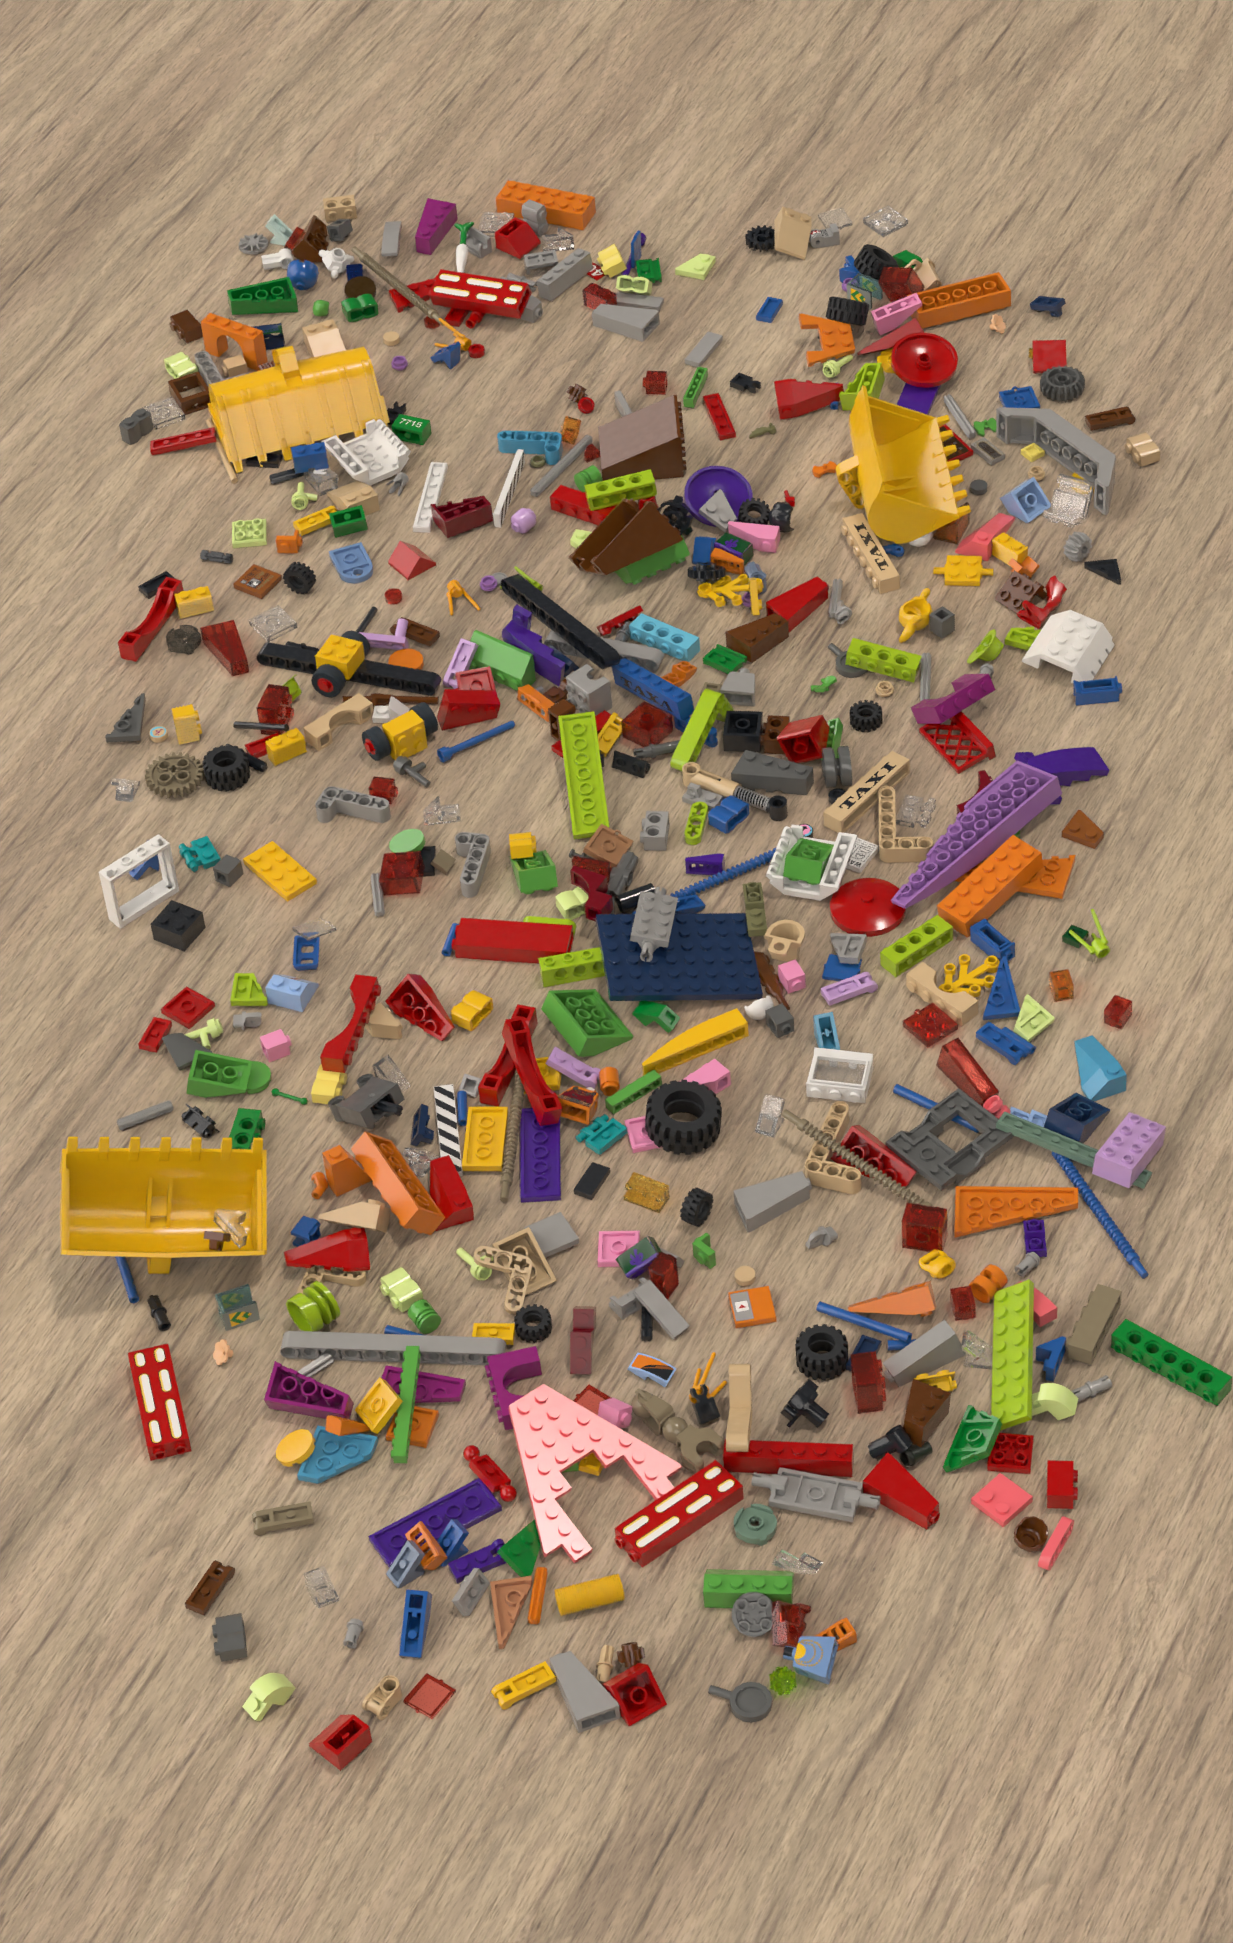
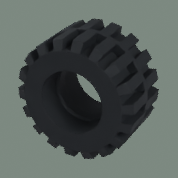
[854,244,898,285]
[826,296,870,326]
[202,745,250,792]
[795,1324,849,1381]

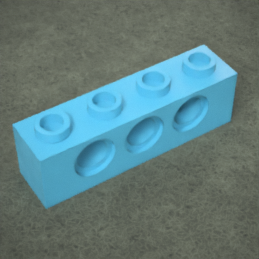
[629,613,700,662]

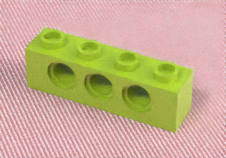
[584,469,657,511]
[845,638,922,683]
[880,915,953,977]
[538,947,605,988]

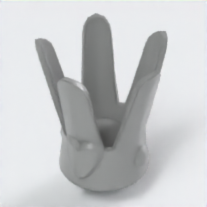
[386,472,409,496]

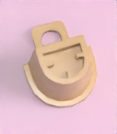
[903,257,942,292]
[764,920,805,962]

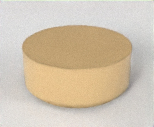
[383,331,400,346]
[735,1266,756,1286]

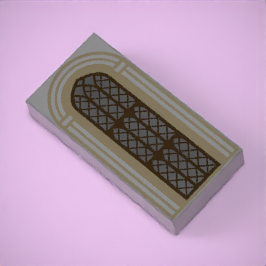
[971,438,1005,466]

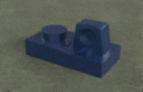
[1030,296,1066,317]
[549,645,579,678]
[410,1104,434,1147]

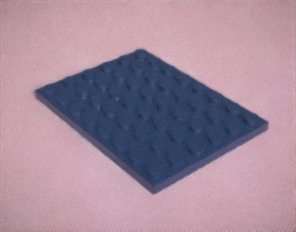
[595,913,763,1001]

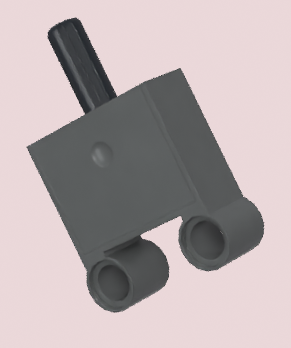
[328,1074,405,1130]

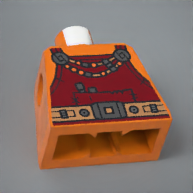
[557,1086,599,1125]

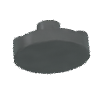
[732,1592,776,1637]

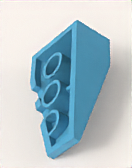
[1074,1035,1127,1101]

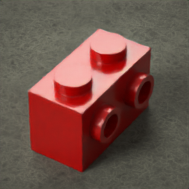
[1047,1460,1078,1509]

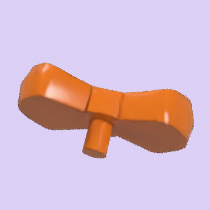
[812,461,837,478]

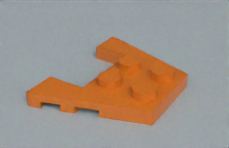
[799,313,855,367]

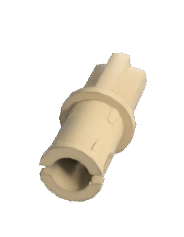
[596,1645,614,1685]

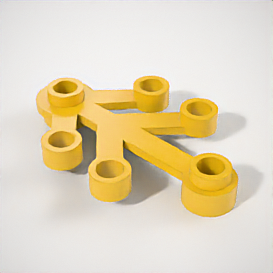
[697,574,764,607]
[938,954,1000,997]

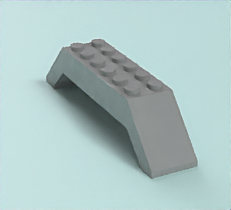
[996,407,1116,515]

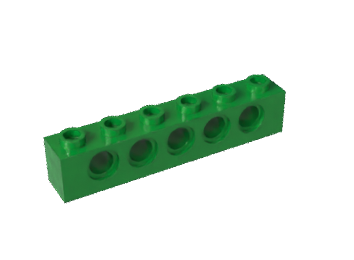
[229,1108,266,1149]
[1111,1319,1232,1406]

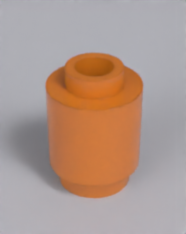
[599,1067,620,1096]

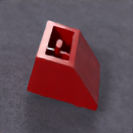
[495,217,541,259]
[309,1714,372,1771]

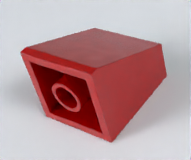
[777,715,830,763]

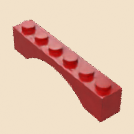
[118,577,184,662]
[320,974,381,1073]
[478,1004,538,1107]
[502,1016,562,1126]

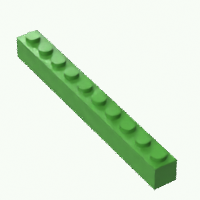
[391,1346,421,1463]

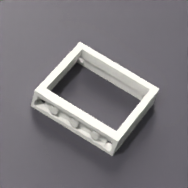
[99,834,179,929]

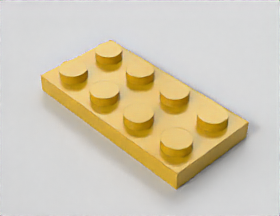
[243,841,317,902]
[462,1107,508,1171]

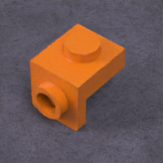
[276,530,303,553]
[1008,556,1039,578]

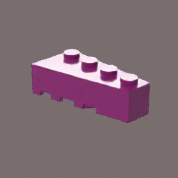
[415,198,458,255]
[264,1361,354,1419]

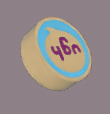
[149,726,168,743]

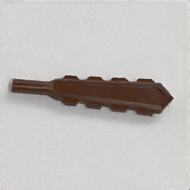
[754,951,790,1010]

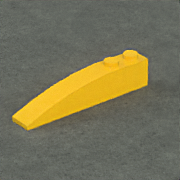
[642,1008,749,1076]

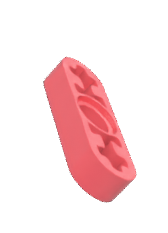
[1038,1516,1074,1571]

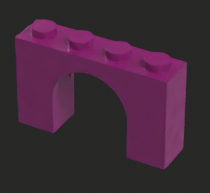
[911,674,996,724]
[485,1346,542,1430]

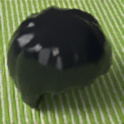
[769,502,794,533]

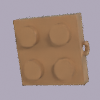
[583,824,634,868]

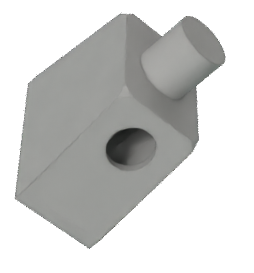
[720,668,755,706]

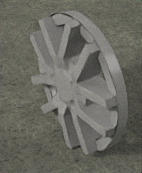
[239,233,268,254]

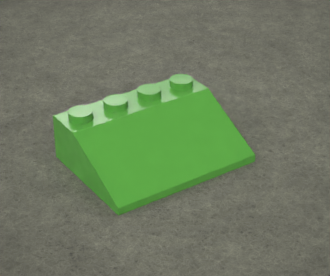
[541,989,634,1057]

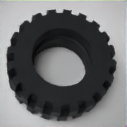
[645,1079,722,1155]

